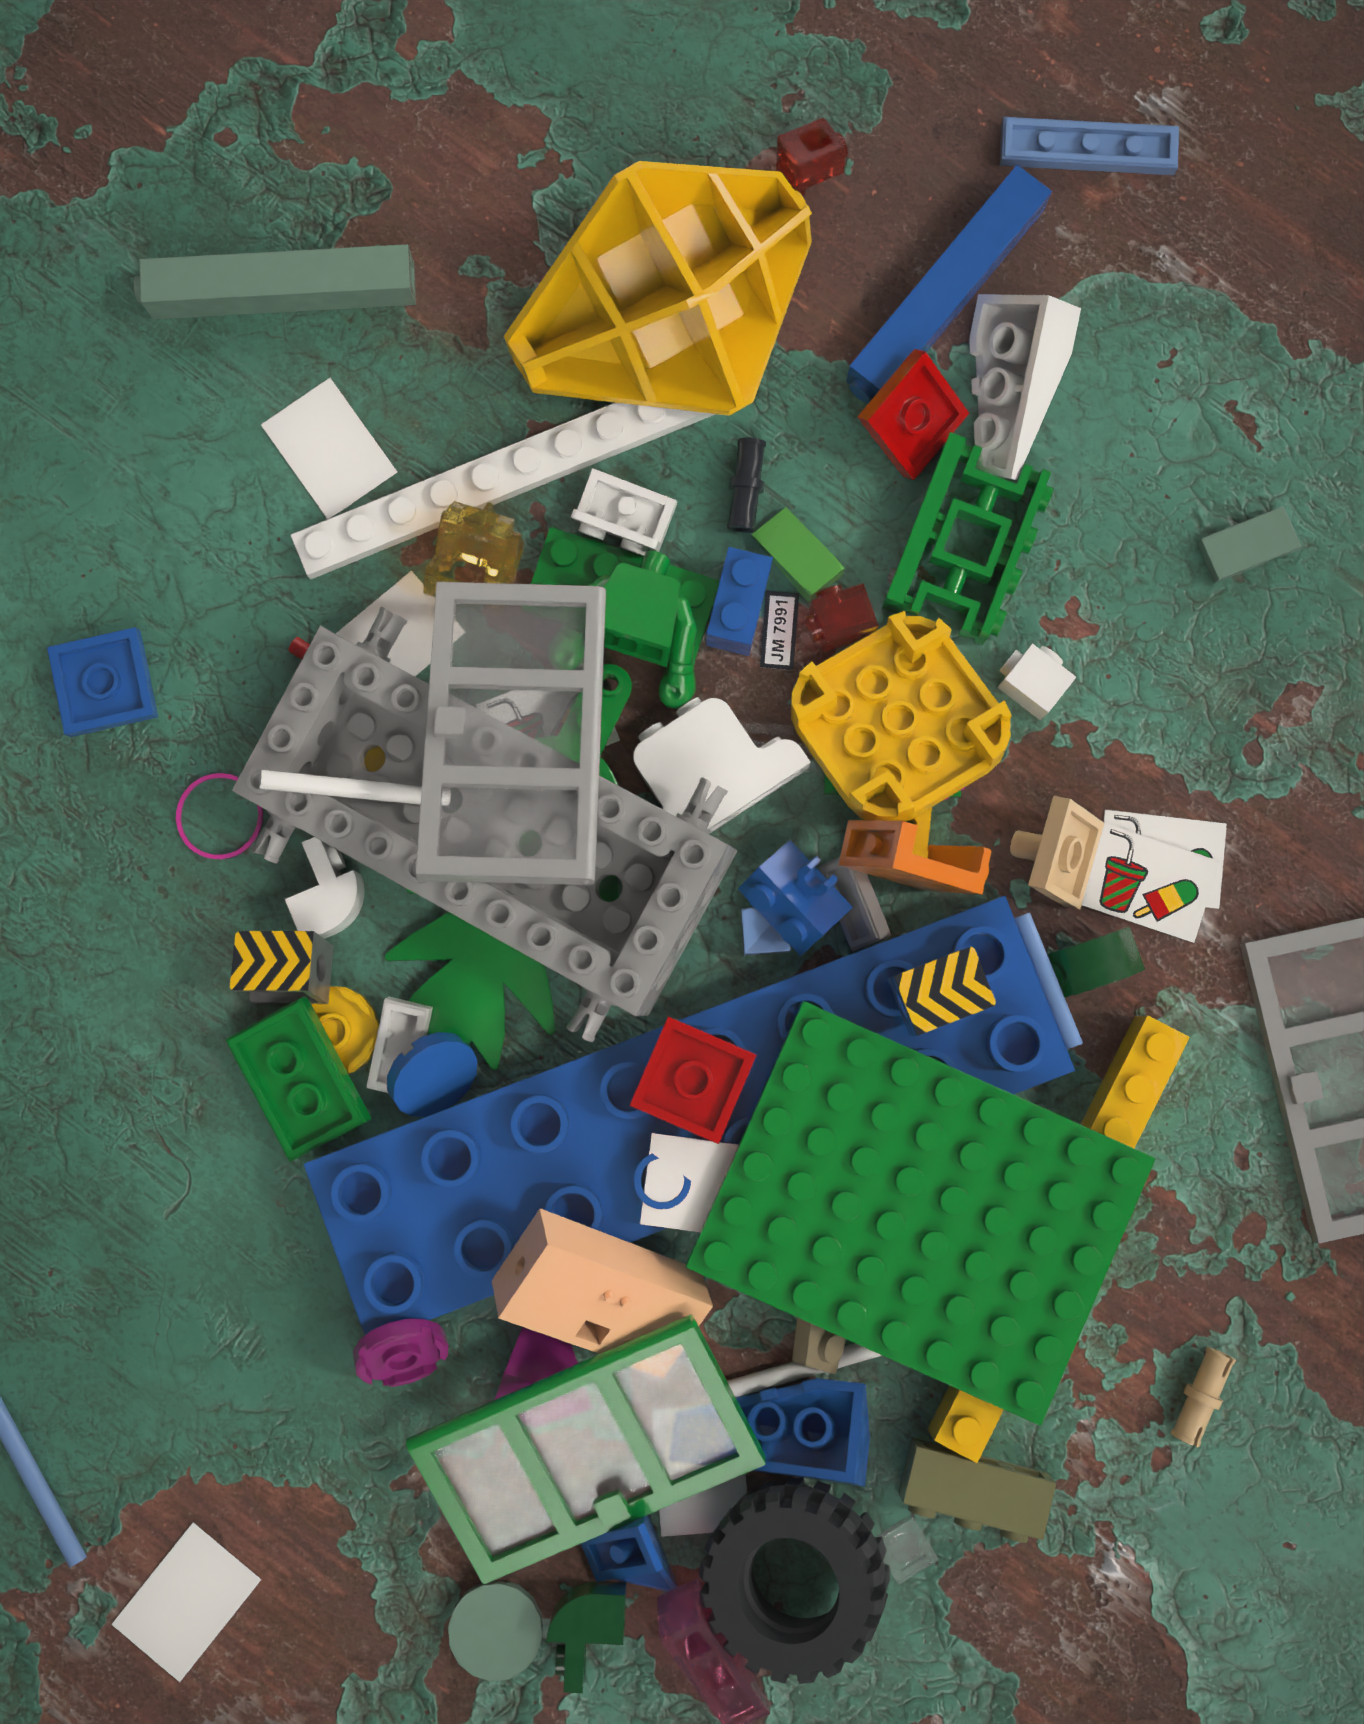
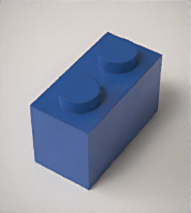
[706,547,773,656]

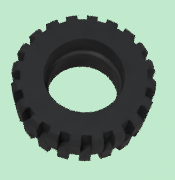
[699,1478,890,1684]

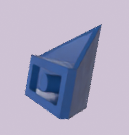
[581,1515,682,1595]

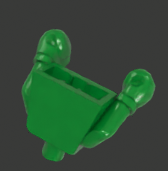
[548,551,697,709]

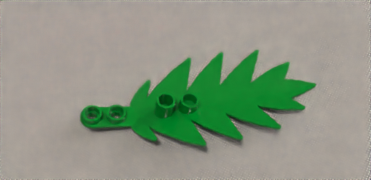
[385,664,632,1070]

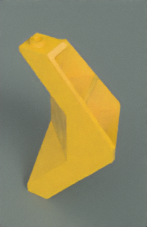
[504,161,812,416]

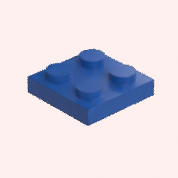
[47,627,158,737]

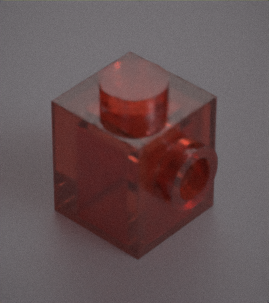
[805,583,879,652]

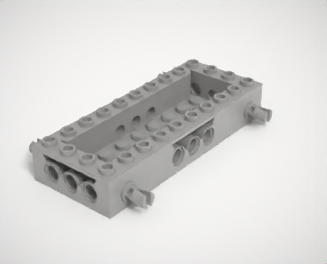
[232,607,737,1042]

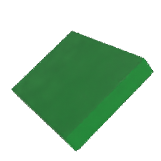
[225,996,372,1162]

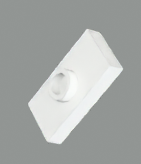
[366,997,433,1093]

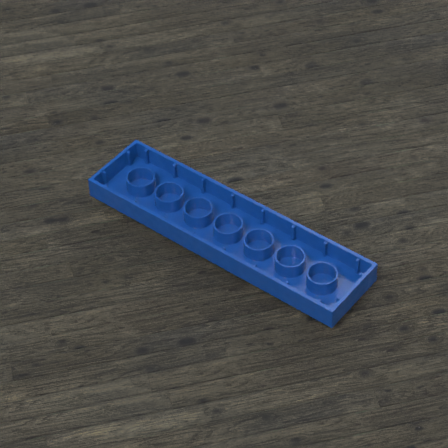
[304,896,1075,1335]

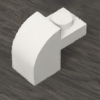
[285,837,365,939]

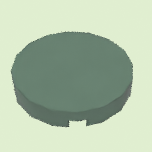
[448,1580,543,1681]

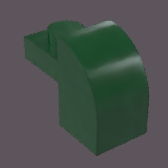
[1047,926,1145,998]
[546,1581,627,1694]

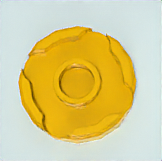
[311,986,379,1074]

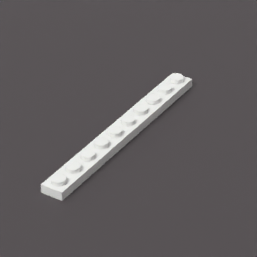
[291,402,715,580]

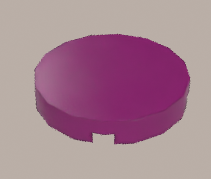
[353,1319,448,1387]

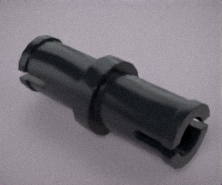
[727,437,766,533]

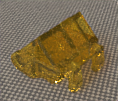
[423,501,525,617]

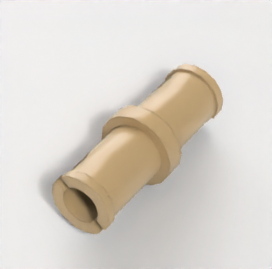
[1171,1346,1236,1447]

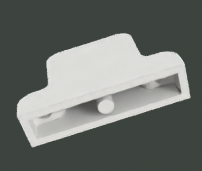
[634,697,811,833]

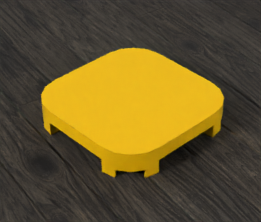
[791,611,1012,822]

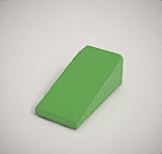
[751,507,845,603]

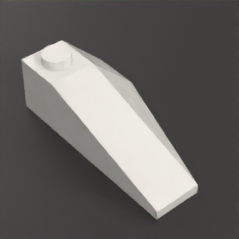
[969,294,1081,480]

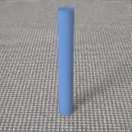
[1014,913,1083,1049]

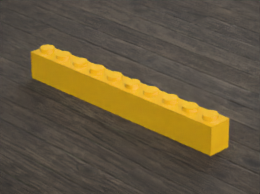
[927,1015,1190,1463]

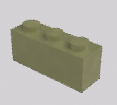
[898,1437,1056,1543]

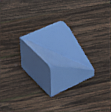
[740,908,791,956]

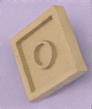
[1010,796,1104,910]

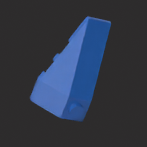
[669,1378,870,1487]

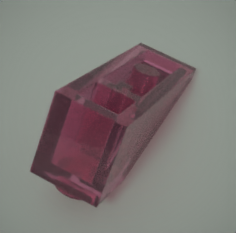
[657,1578,770,1724]

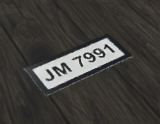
[760,591,800,670]

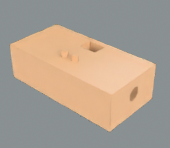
[492,1209,713,1376]

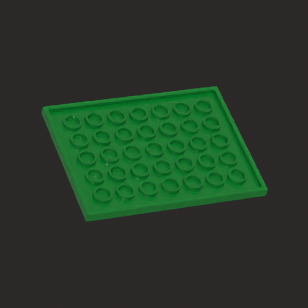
[686,1000,1156,1426]

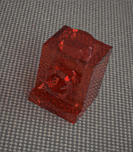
[776,117,848,196]

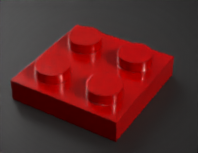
[857,349,969,480]
[630,1016,756,1144]

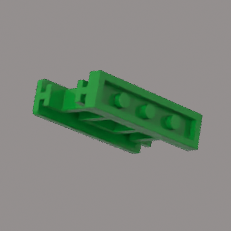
[882,432,1054,646]

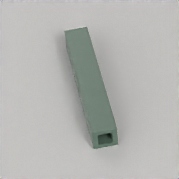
[134,244,416,319]

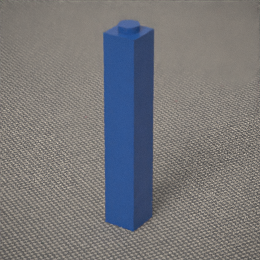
[846,165,1052,403]

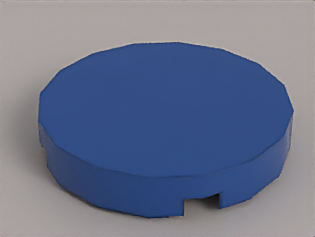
[387,1032,477,1117]

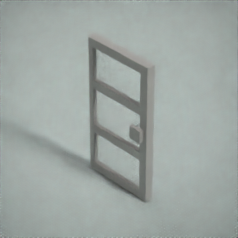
[416,582,606,885]
[1240,918,1364,1244]

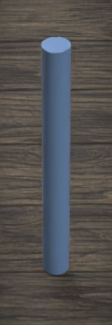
[0,1396,87,1567]

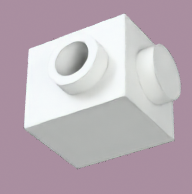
[997,644,1076,720]

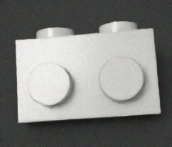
[571,468,678,556]

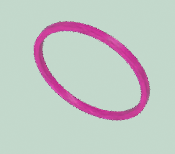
[176,773,263,860]

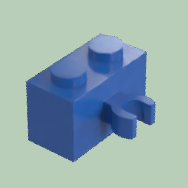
[738,840,853,956]

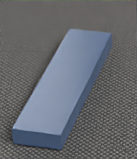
[999,117,1179,175]

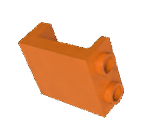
[838,820,991,895]

